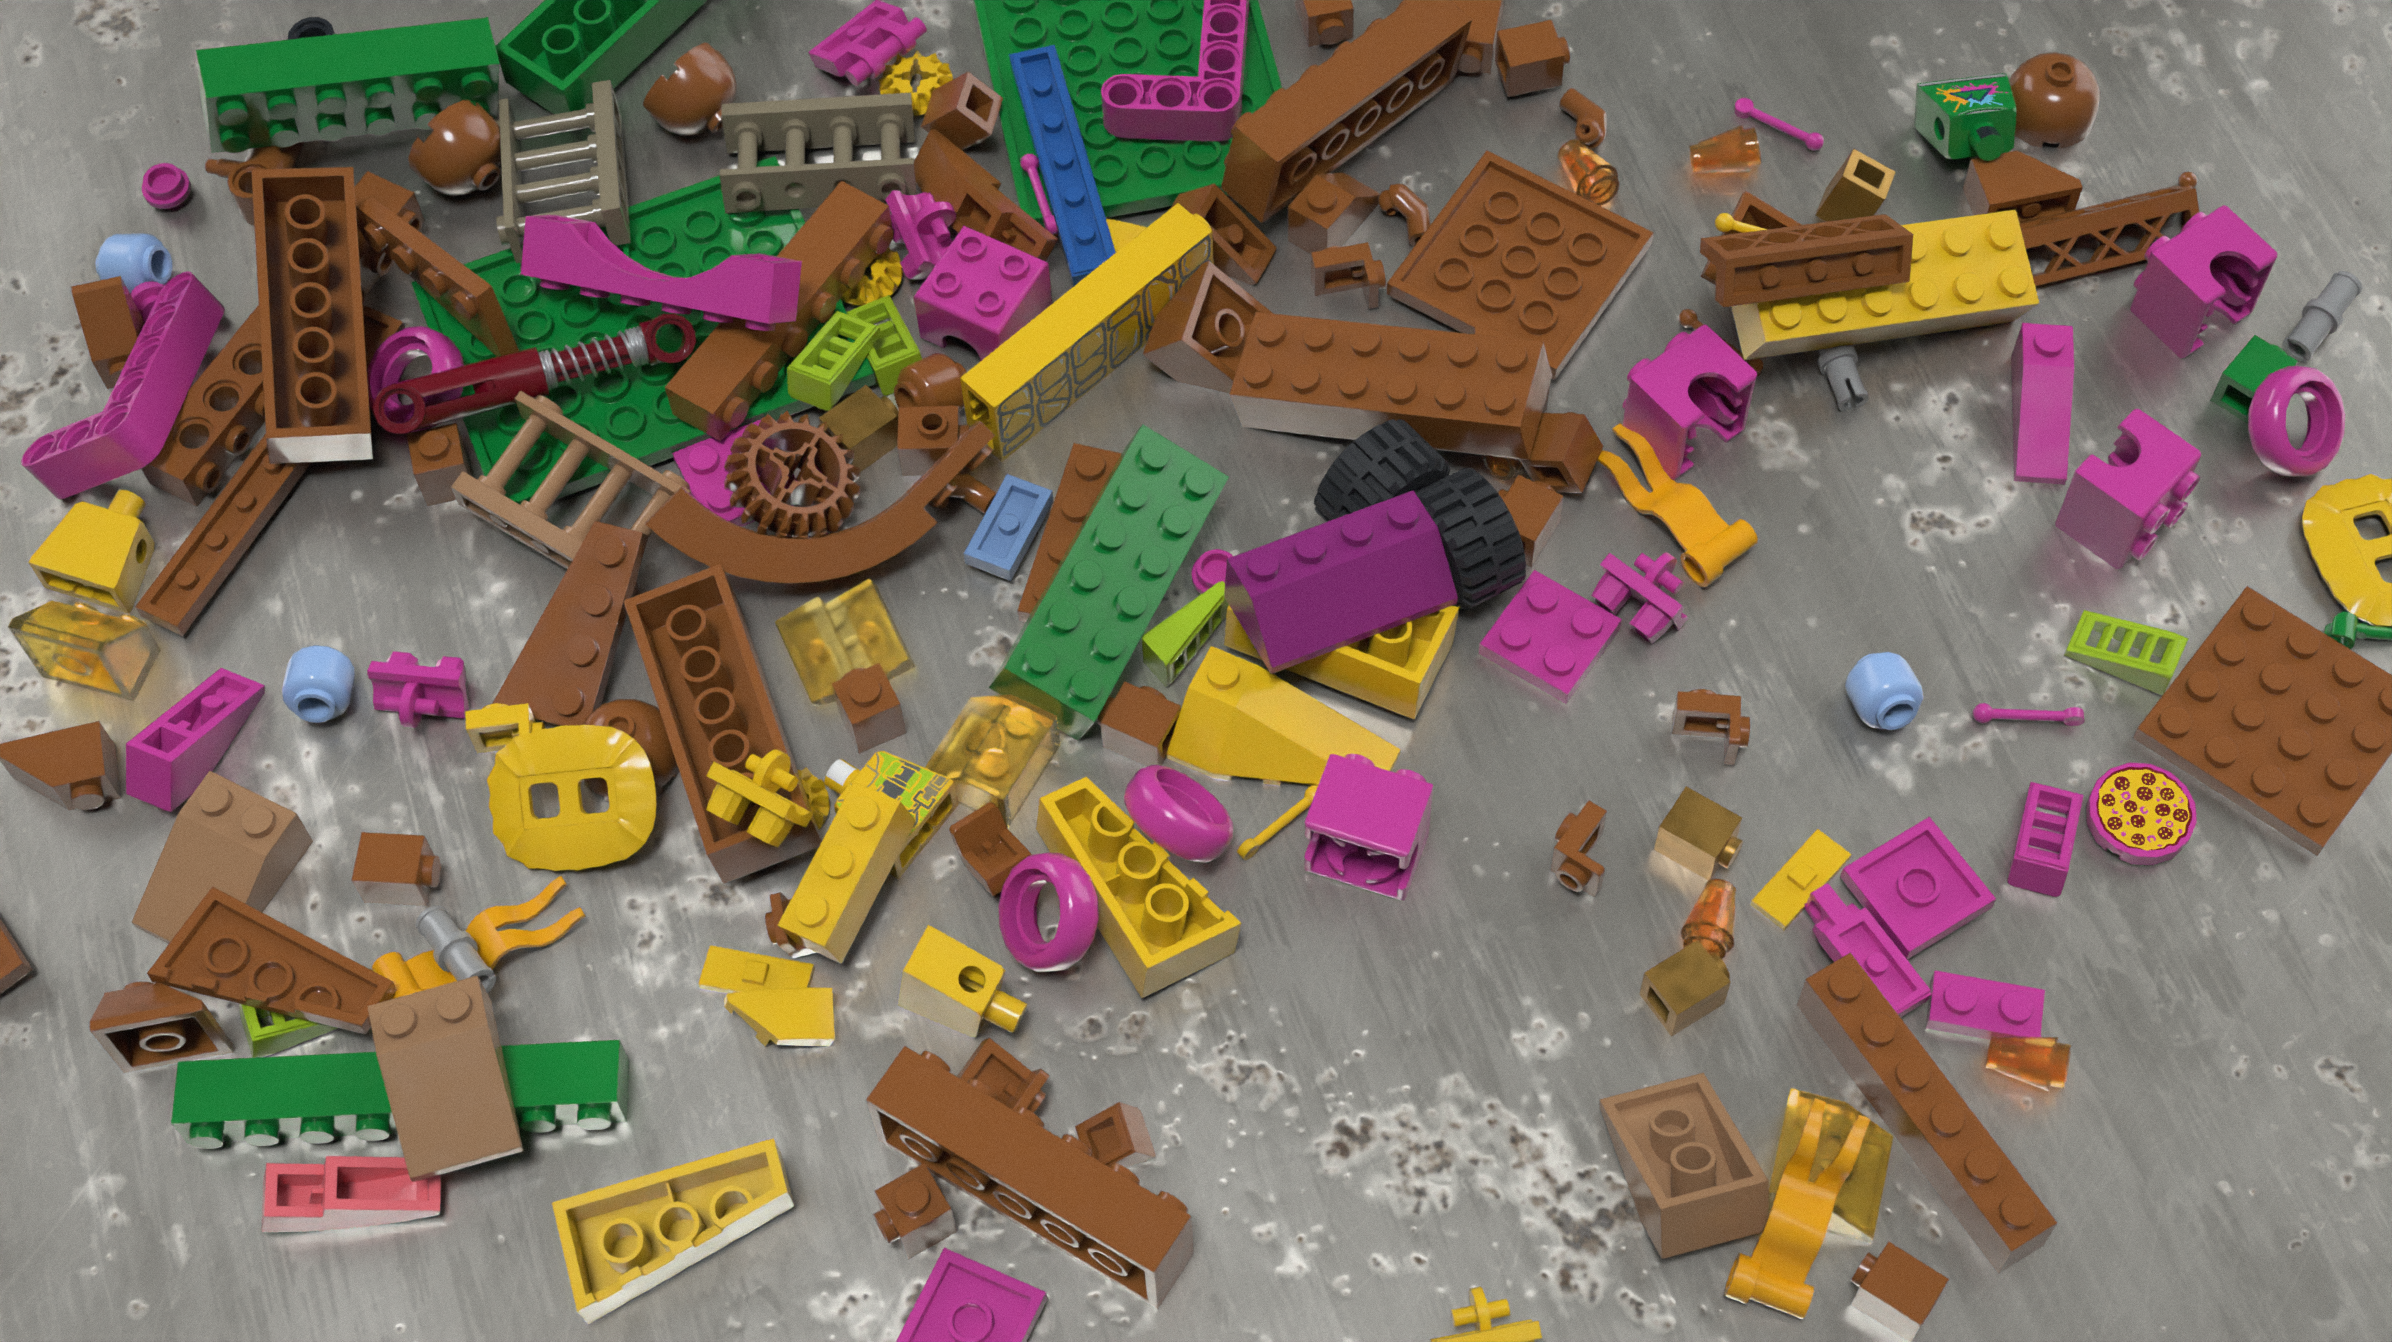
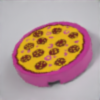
[2086,763,2197,866]

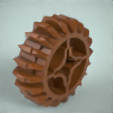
[724,411,861,539]

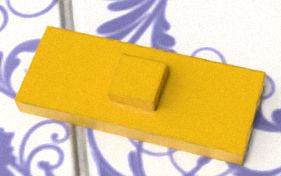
[1750,829,1852,931]
[698,945,815,993]

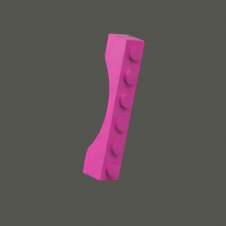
[521,215,802,331]

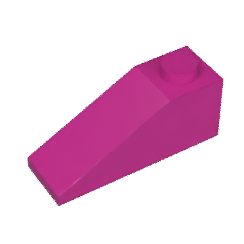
[2011,323,2074,485]
[126,668,265,812]

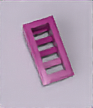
[2007,782,2084,897]

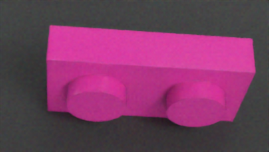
[1926,970,2045,1048]

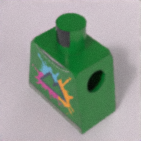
[1914,73,2017,161]

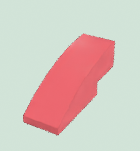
[261,1156,441,1232]

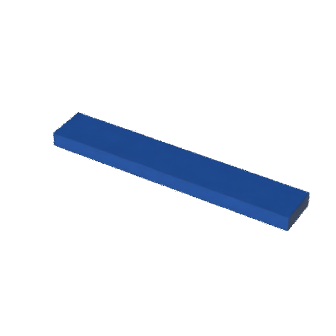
[1009,45,1116,287]

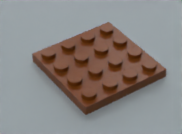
[1387,150,1654,380]
[2133,586,2392,856]

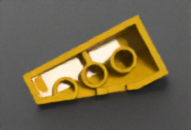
[1166,646,1401,786]

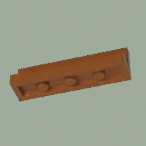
[2019,186,2199,286]
[1700,214,1914,307]

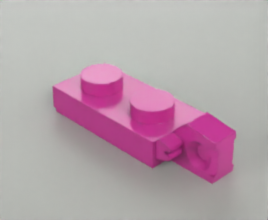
[1804,883,1932,1018]

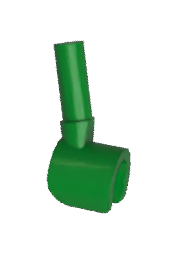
[2324,612,2392,649]

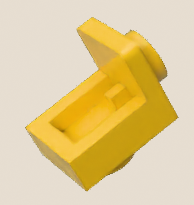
[465,703,546,754]

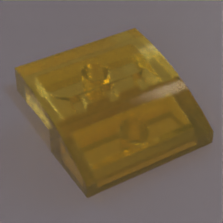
[775,578,915,707]

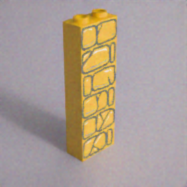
[960,203,1214,462]

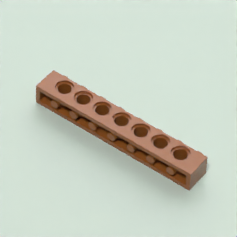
[141,171,425,507]

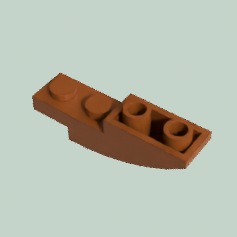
[914,129,1058,261]

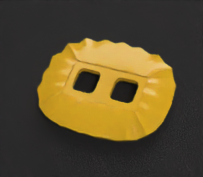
[2302,474,2392,627]
[487,725,657,871]

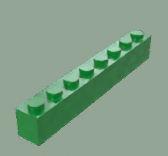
[171,1040,629,1149]

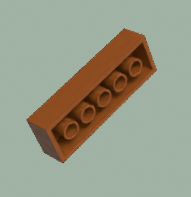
[1221,0,1473,223]
[251,167,373,464]
[1229,312,1552,460]
[624,563,822,884]
[866,1046,1194,1309]

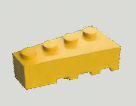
[1224,606,1459,719]
[1036,777,1242,998]
[552,1138,795,1324]

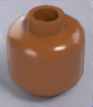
[894,353,967,412]

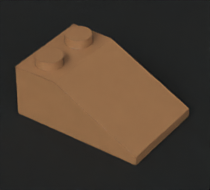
[132,771,313,944]
[367,975,523,1182]
[1599,1073,1769,1259]

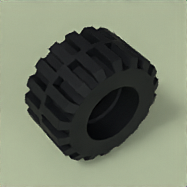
[1314,419,1450,522]
[1415,468,1526,610]

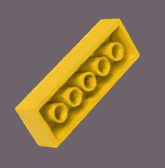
[1731,210,2039,360]

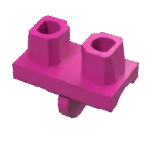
[886,190,956,280]
[1591,552,1688,644]
[367,651,469,728]

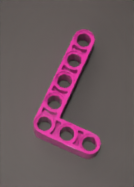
[1101,0,1249,142]
[21,271,225,499]

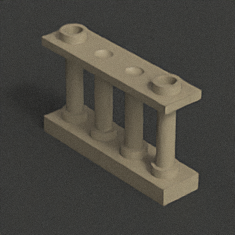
[495,80,631,263]
[720,93,917,213]

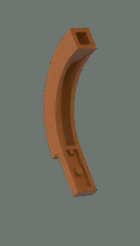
[645,421,995,583]

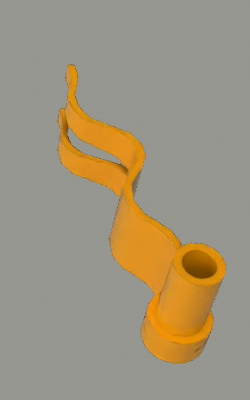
[1597,423,1758,587]
[372,876,586,1000]
[1724,1098,1870,1319]

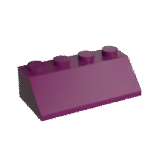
[1224,491,1458,674]

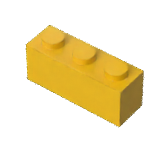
[778,781,916,964]

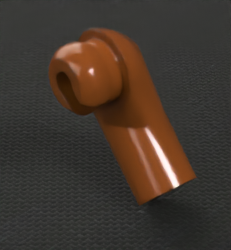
[1559,88,1607,148]
[1378,183,1431,246]
[928,474,997,514]

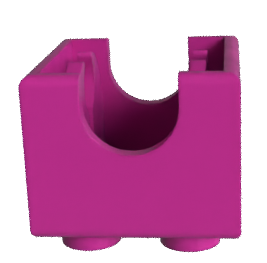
[2130,205,2278,359]
[913,226,1053,361]
[1622,325,1757,480]
[2055,409,2201,569]
[1304,754,1433,901]

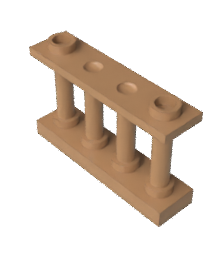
[451,391,692,597]

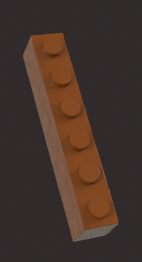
[665,181,894,441]
[1797,952,2057,1274]

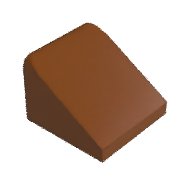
[1075,1102,1155,1168]

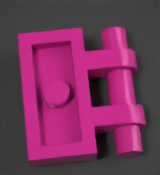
[808,0,927,86]

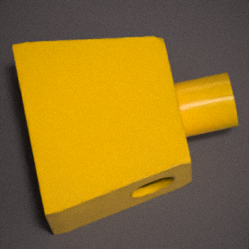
[28,489,155,614]
[898,925,1028,1038]

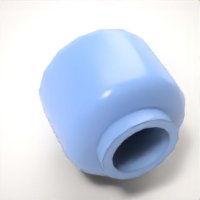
[95,233,172,293]
[282,645,355,723]
[1845,652,1924,730]

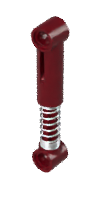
[373,313,696,434]

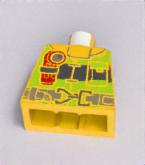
[824,751,959,880]

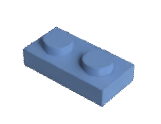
[964,474,1054,581]

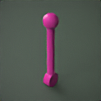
[1734,98,1824,151]
[1020,154,1058,235]
[1973,703,2085,726]

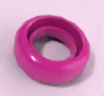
[367,326,464,434]
[2248,366,2346,477]
[1124,765,1233,863]
[998,853,1099,972]

